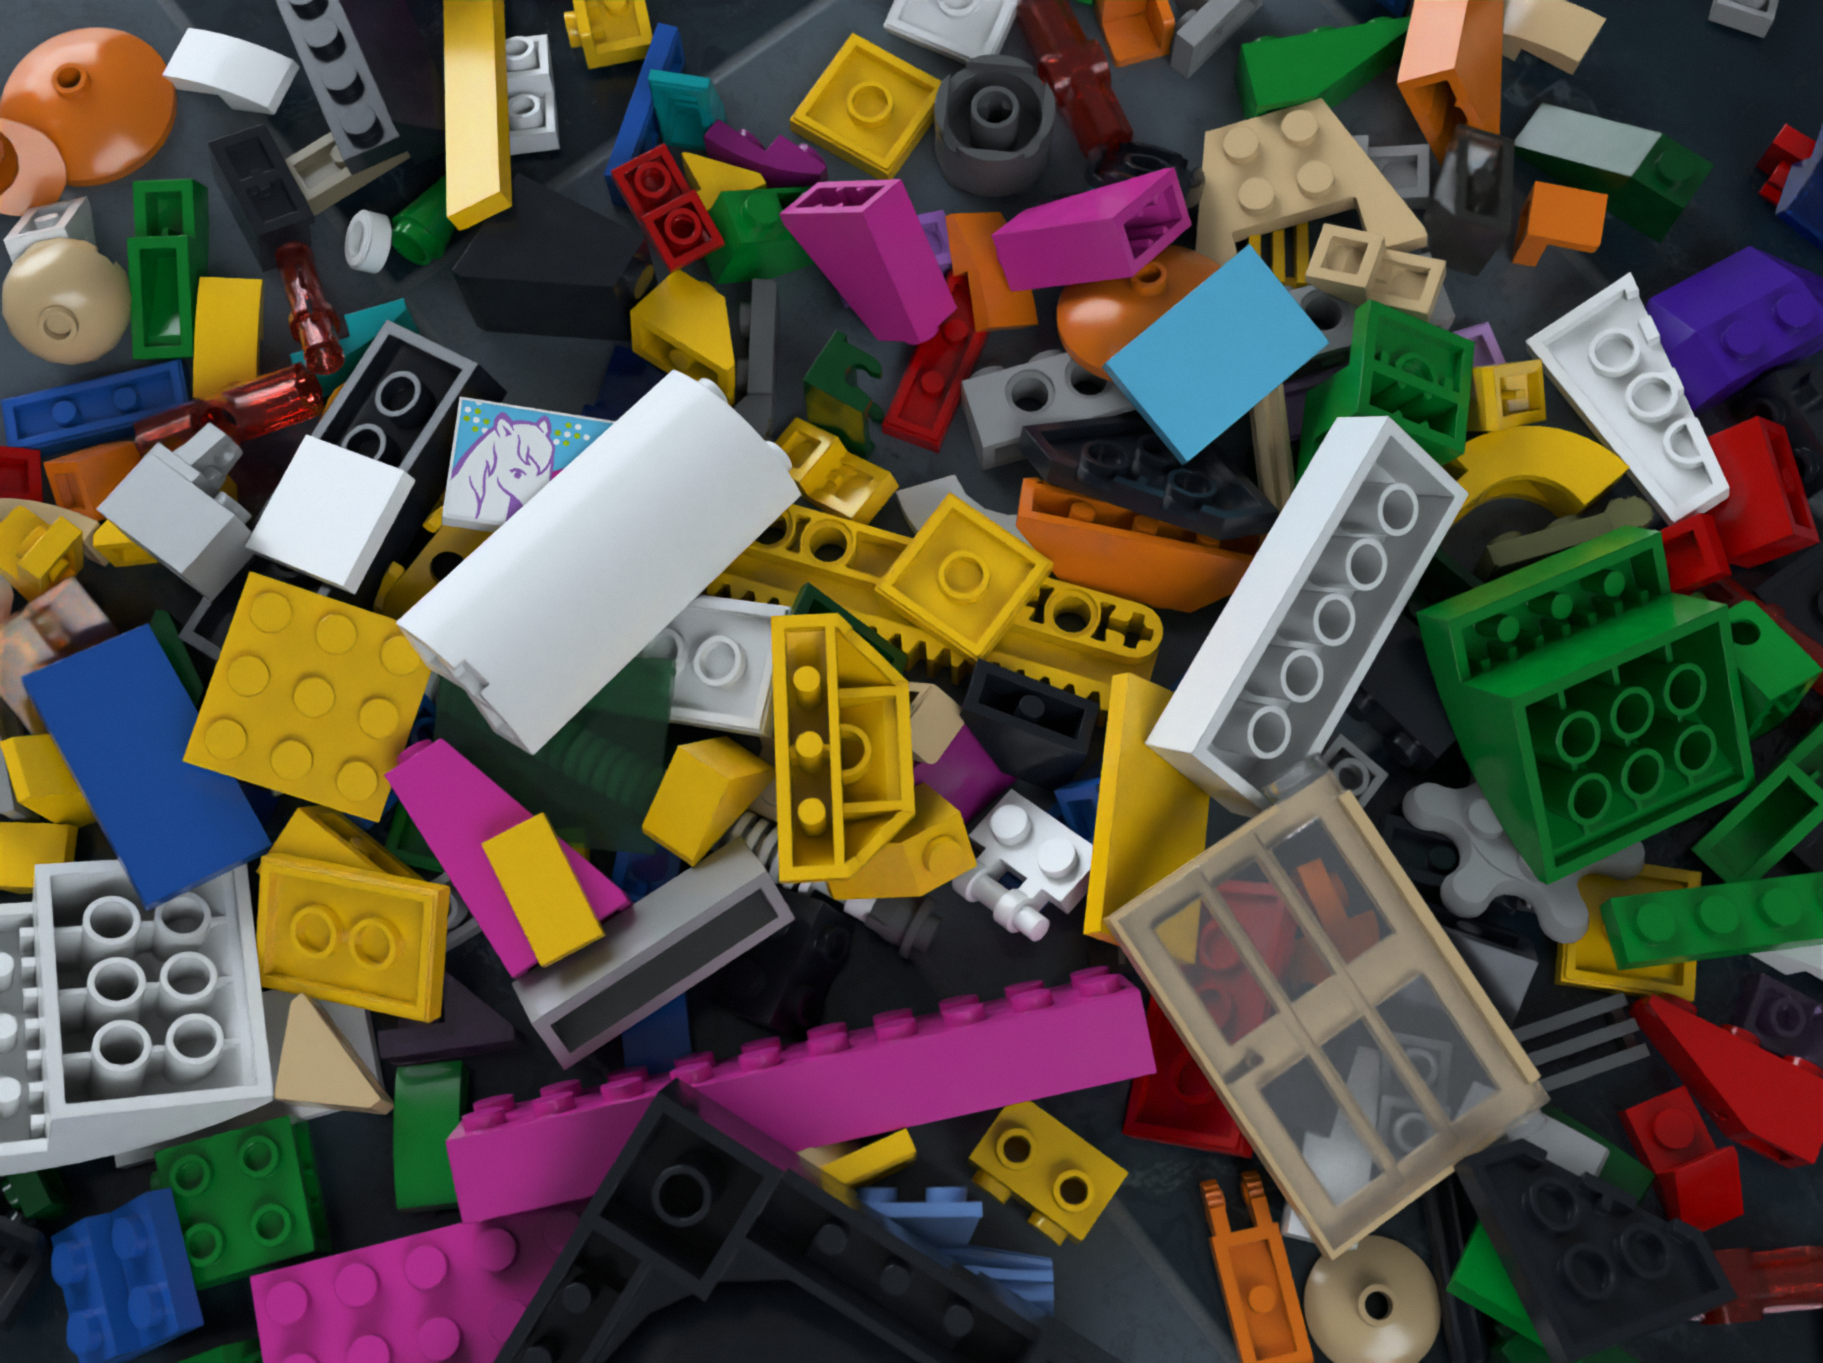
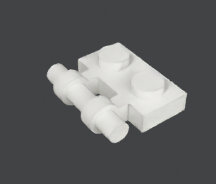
[952,789,1093,941]

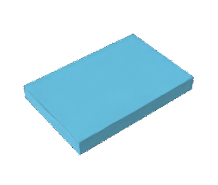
[1102,244,1330,465]

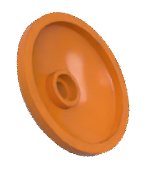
[0,27,178,187]
[1057,244,1221,382]

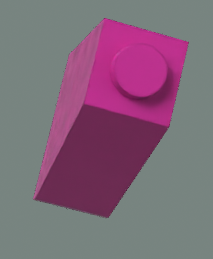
[991,167,1192,292]
[779,179,957,345]

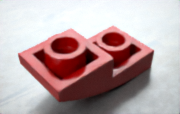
[611,143,725,274]

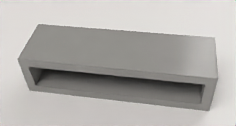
[511,836,795,1071]

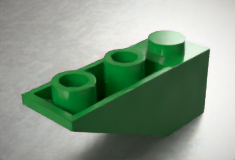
[1234,16,1411,120]
[704,186,815,284]

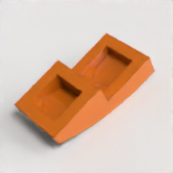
[945,212,1038,332]

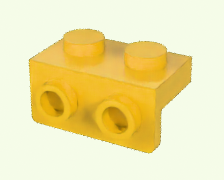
[564,0,653,69]

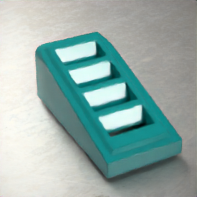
[648,69,727,151]

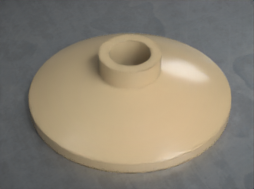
[1303,1235,1441,1363]

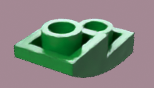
[393,1060,470,1215]

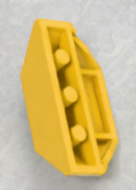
[771,613,915,884]

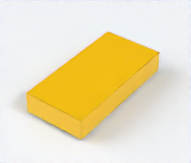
[481,812,606,968]

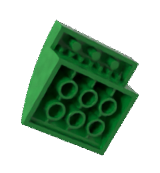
[1416,525,1757,885]

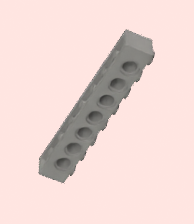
[961,252,1456,471]

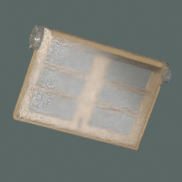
[1103,751,1551,1261]

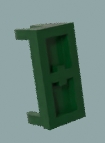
[802,330,885,460]

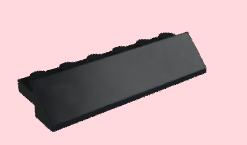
[275,0,446,175]

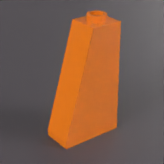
[1396,0,1504,168]

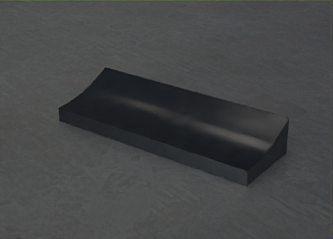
[178,320,508,661]

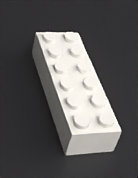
[1144,416,1469,818]

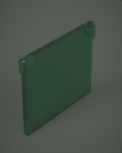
[433,657,677,855]

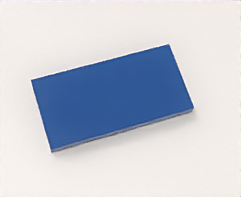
[21,623,273,911]

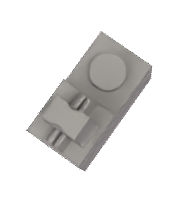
[96,422,255,602]

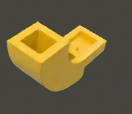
[1442,426,1630,529]

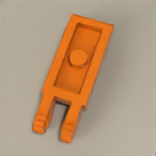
[1199,1169,1314,1363]

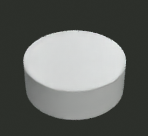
[345,210,392,274]

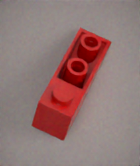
[1628,992,1823,1169]

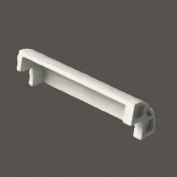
[396,369,801,756]

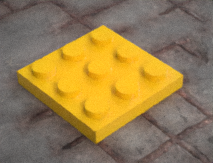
[182,571,432,823]

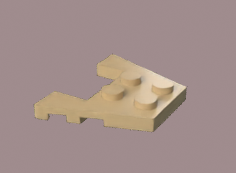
[1195,98,1428,267]

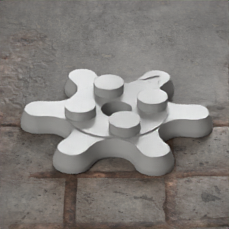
[1402,746,1645,944]

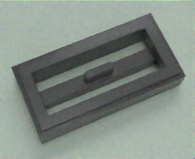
[1511,992,1650,1094]

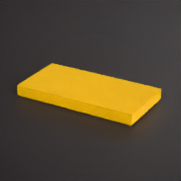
[1083,672,1210,966]

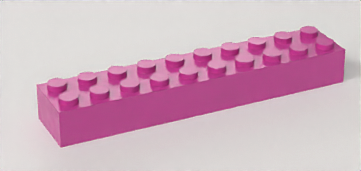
[445,966,1157,1225]

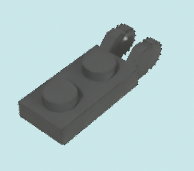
[734,279,780,443]

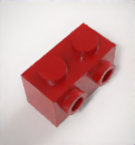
[1707,416,1820,569]

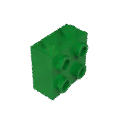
[150,1115,333,1290]

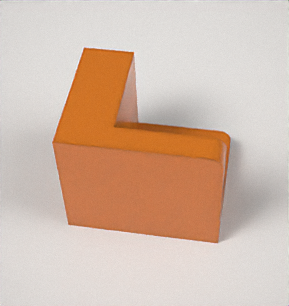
[1094,0,1175,67]
[1511,181,1608,267]
[43,441,146,521]

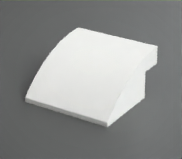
[0,860,274,1176]

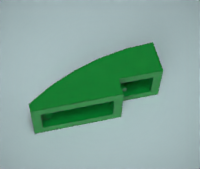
[127,179,209,361]
[1690,717,1823,884]

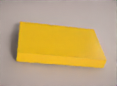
[256,852,450,1023]

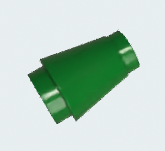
[391,176,455,265]

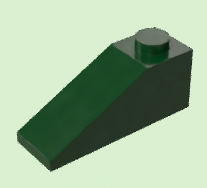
[1508,103,1714,244]

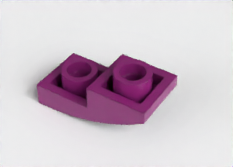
[703,119,828,189]

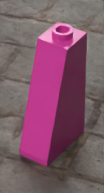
[384,738,635,979]

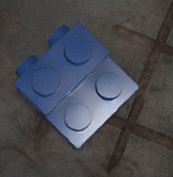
[51,1187,204,1363]

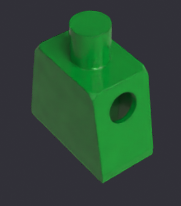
[1690,591,1823,743]

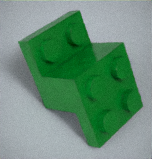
[1294,299,1475,489]

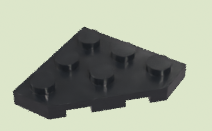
[1018,413,1280,540]
[1453,1138,1738,1363]

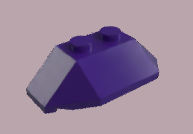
[1644,246,1823,417]

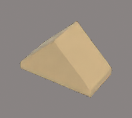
[273,992,394,1115]

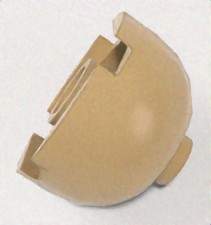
[2,237,132,366]

